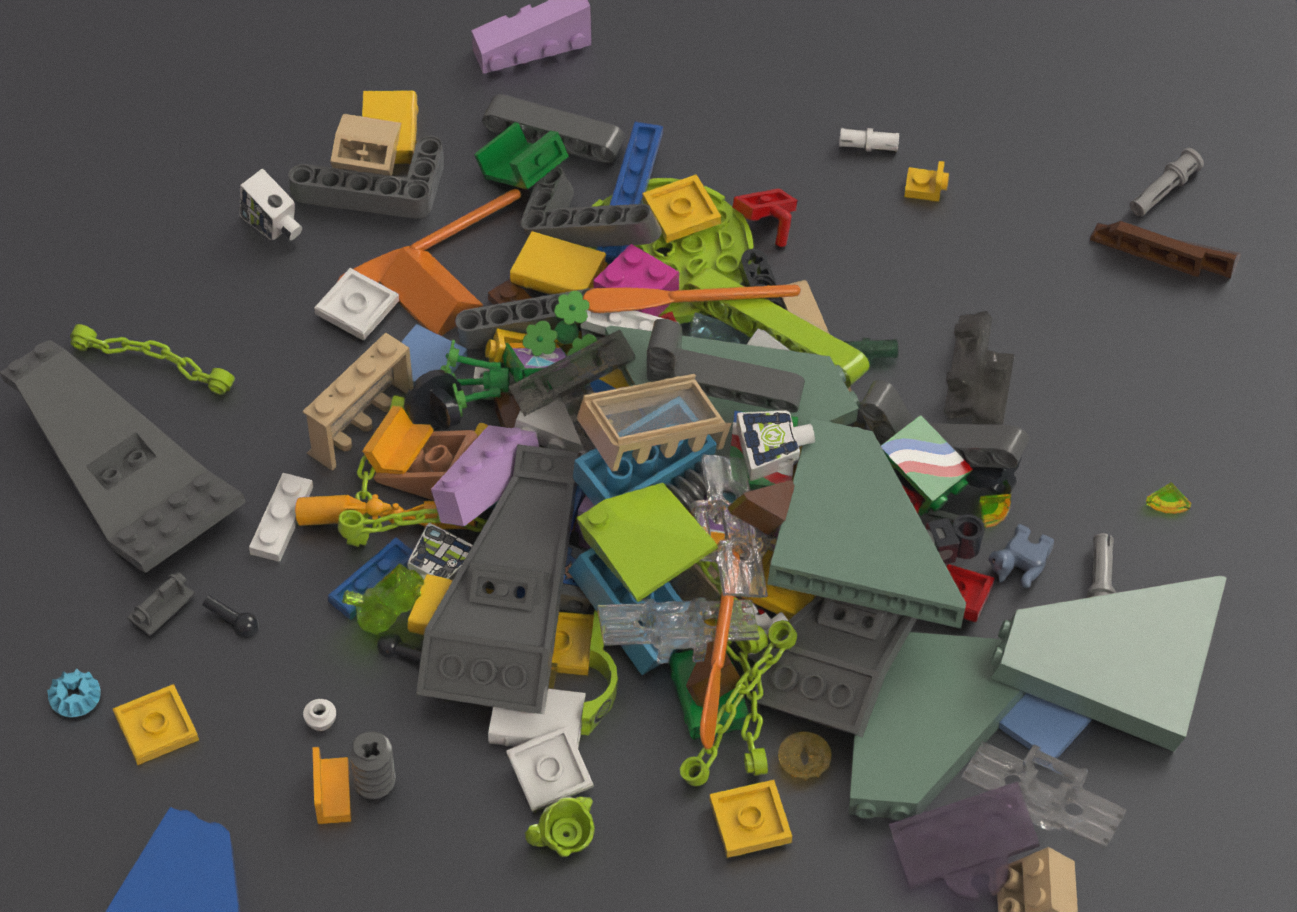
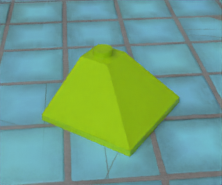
[577,482,718,602]

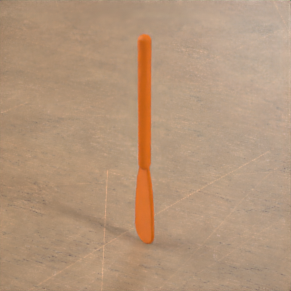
[337,189,521,283]
[583,284,801,313]
[700,551,740,749]

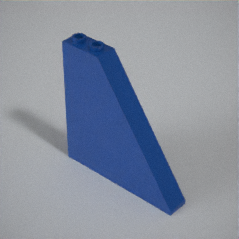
[105,807,240,912]

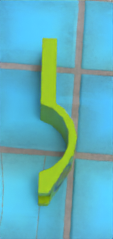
[581,610,618,735]

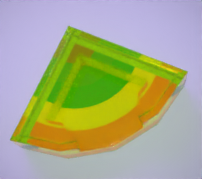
[1146,482,1192,514]
[979,494,1011,528]

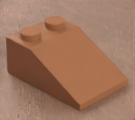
[374,430,478,500]

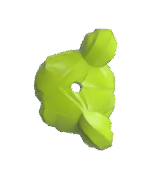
[524,796,595,857]

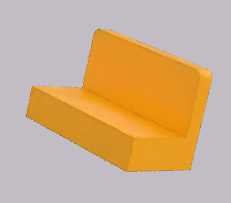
[362,406,434,474]
[312,747,351,824]

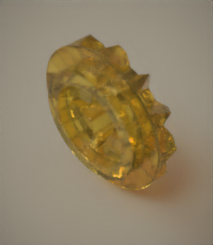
[778,732,831,782]

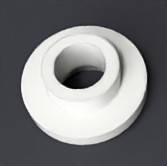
[303,699,337,731]

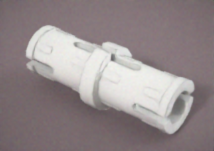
[839,128,899,152]

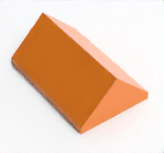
[380,247,483,336]

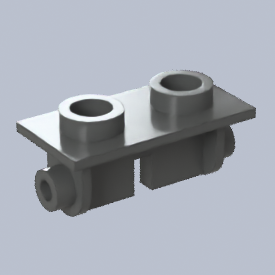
[127,572,195,636]

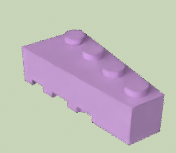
[471,0,591,74]
[431,425,539,526]

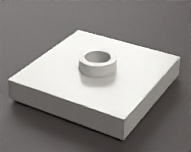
[314,268,399,341]
[506,725,594,813]

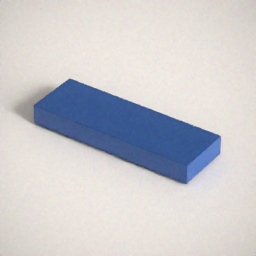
[328,537,413,620]

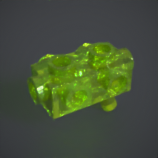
[342,563,424,636]

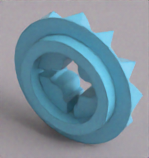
[47,668,101,717]

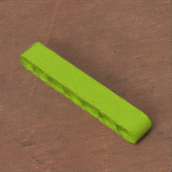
[683,268,869,388]

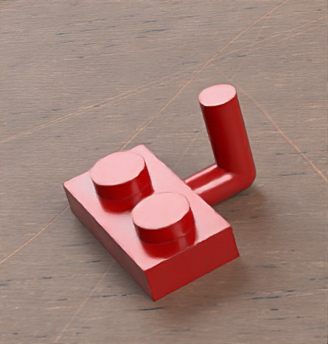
[732,188,798,247]

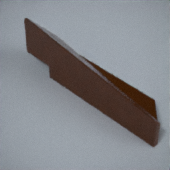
[1090,221,1241,279]

